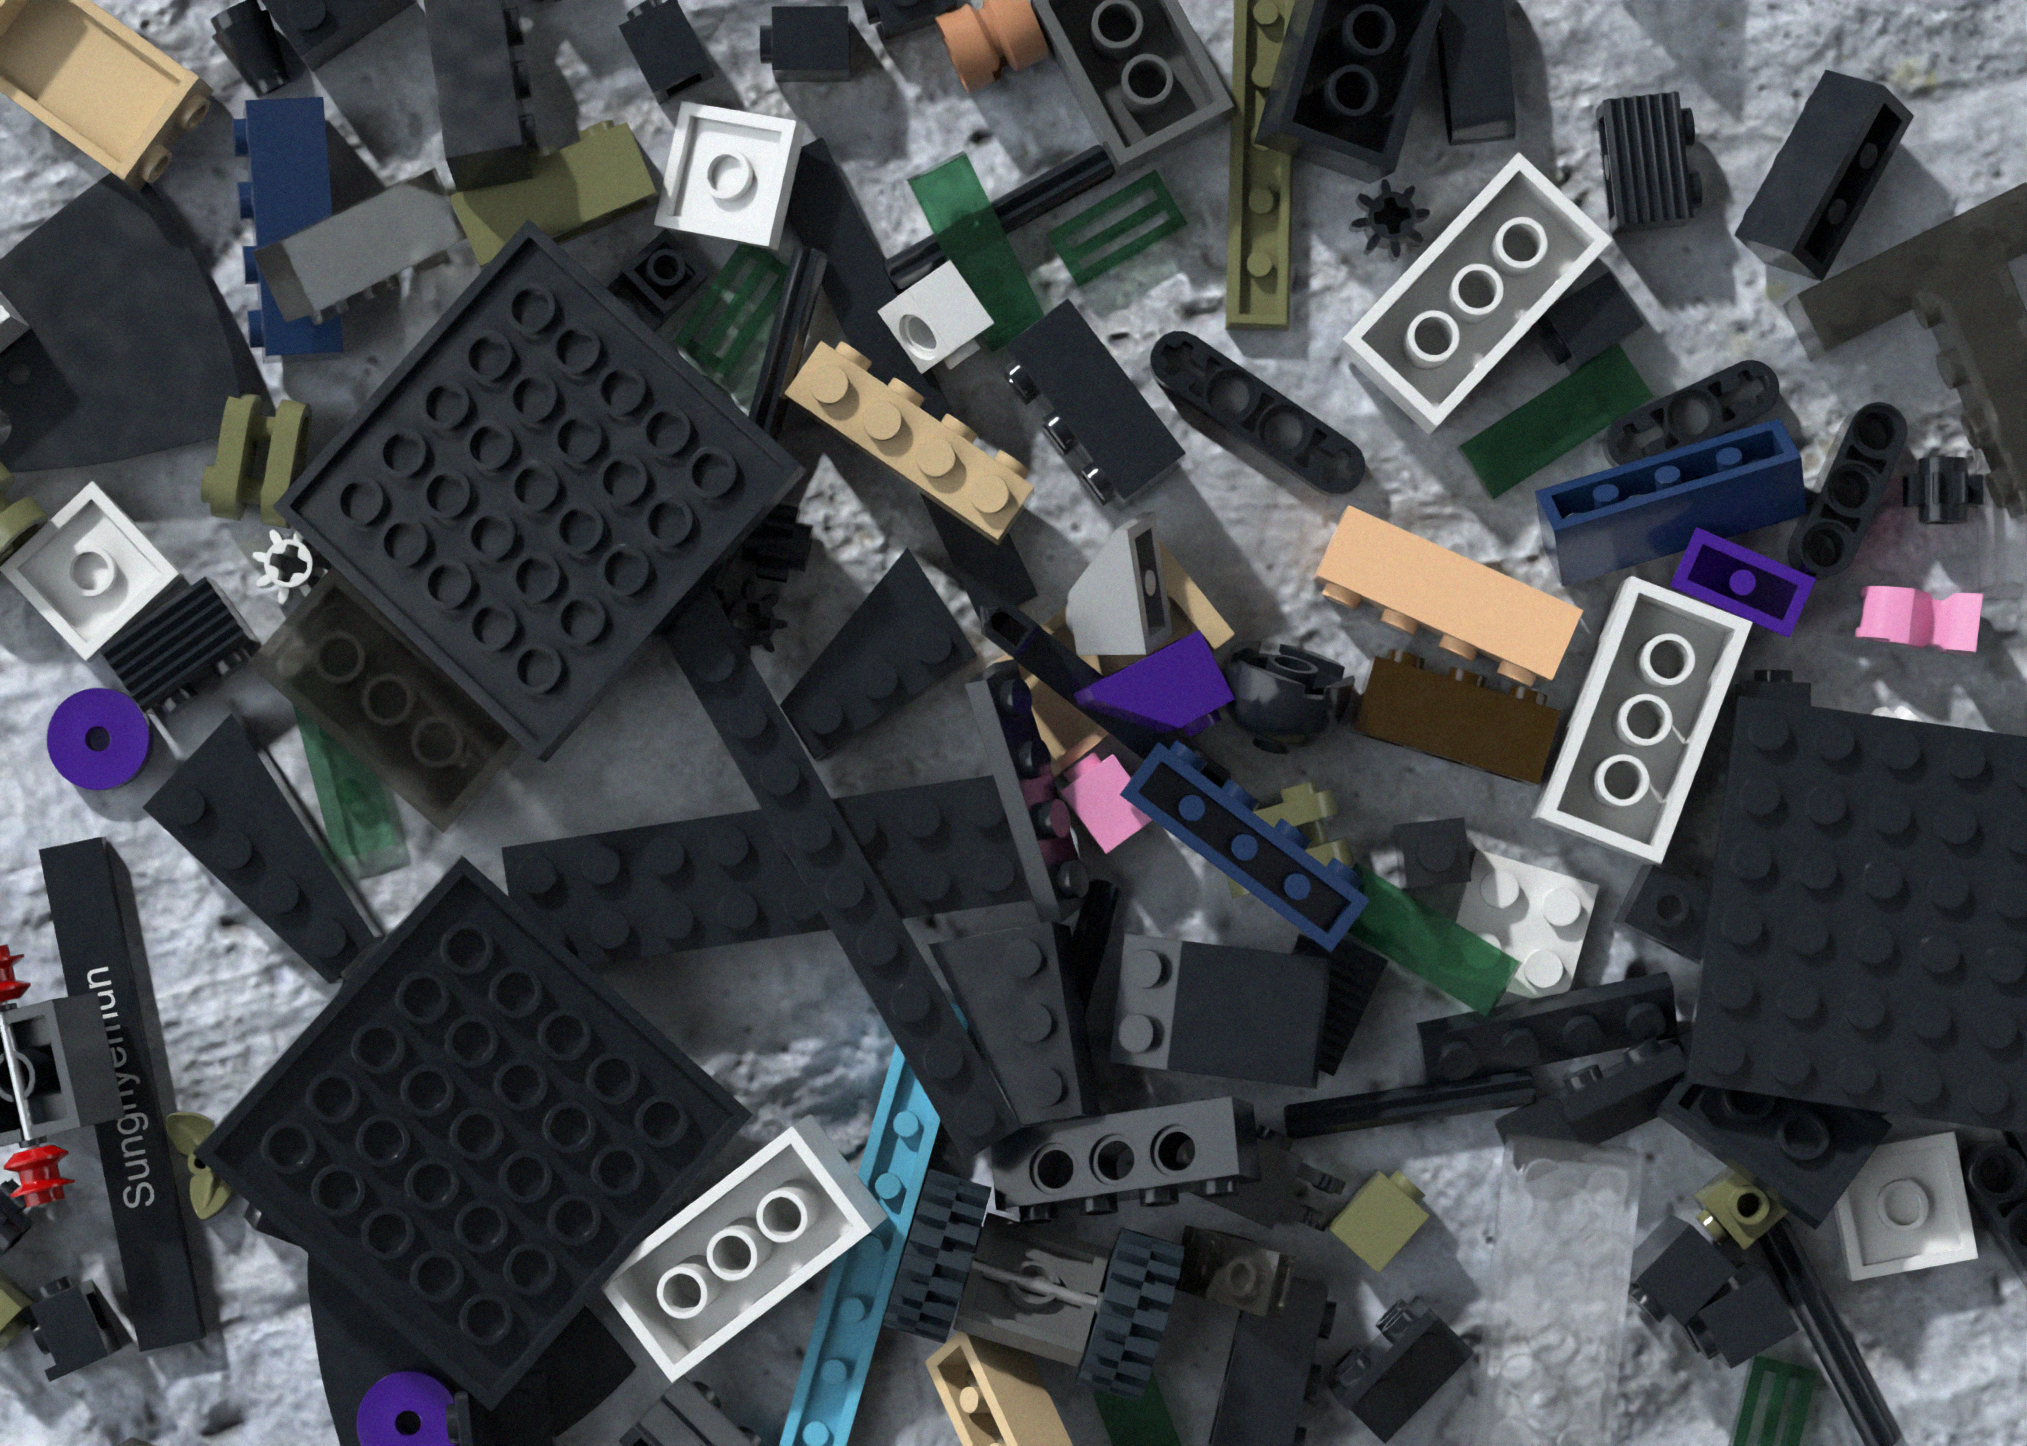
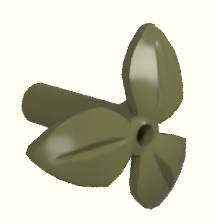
[166,1112,235,1220]

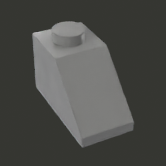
[1066,512,1173,655]

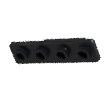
[1494,1030,1691,1178]

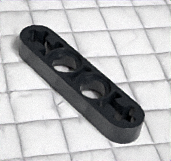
[1150,331,1365,497]

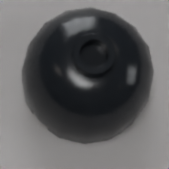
[1224,641,1356,754]

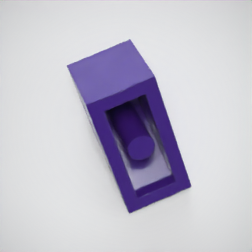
[1670,527,1816,638]
[1074,630,1235,737]

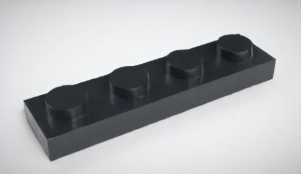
[965,659,1091,923]
[1416,972,1678,1085]

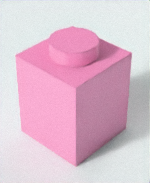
[1060,752,1152,855]

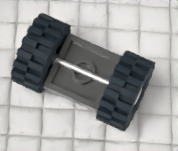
[883,1169,1185,1403]

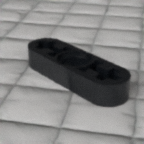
[1603,360,1779,467]

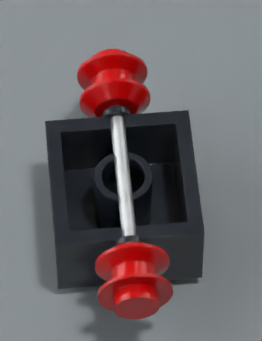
[0,944,125,1208]

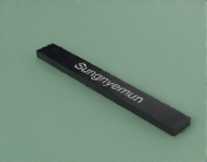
[39,836,207,1352]

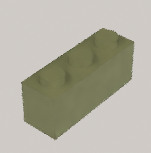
[450,120,660,270]

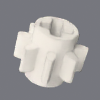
[252,530,335,606]

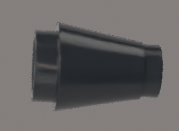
[210,0,291,98]

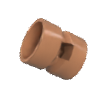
[935,0,1050,94]

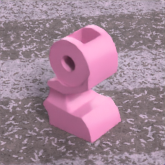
[1855,586,1983,657]

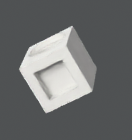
[877,260,994,374]

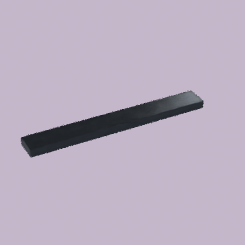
[787,137,1038,623]

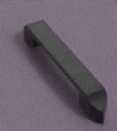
[980,601,1231,788]

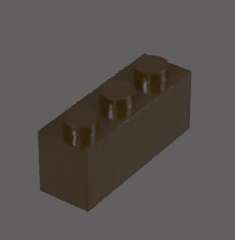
[1349,649,1561,786]

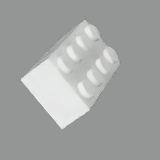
[1337,152,1613,435]
[1531,576,1753,864]
[601,1114,888,1383]

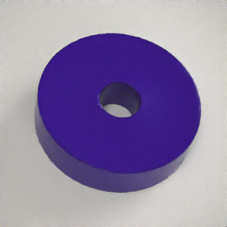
[47,688,154,790]
[356,1369,457,1446]

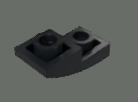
[606,229,710,332]

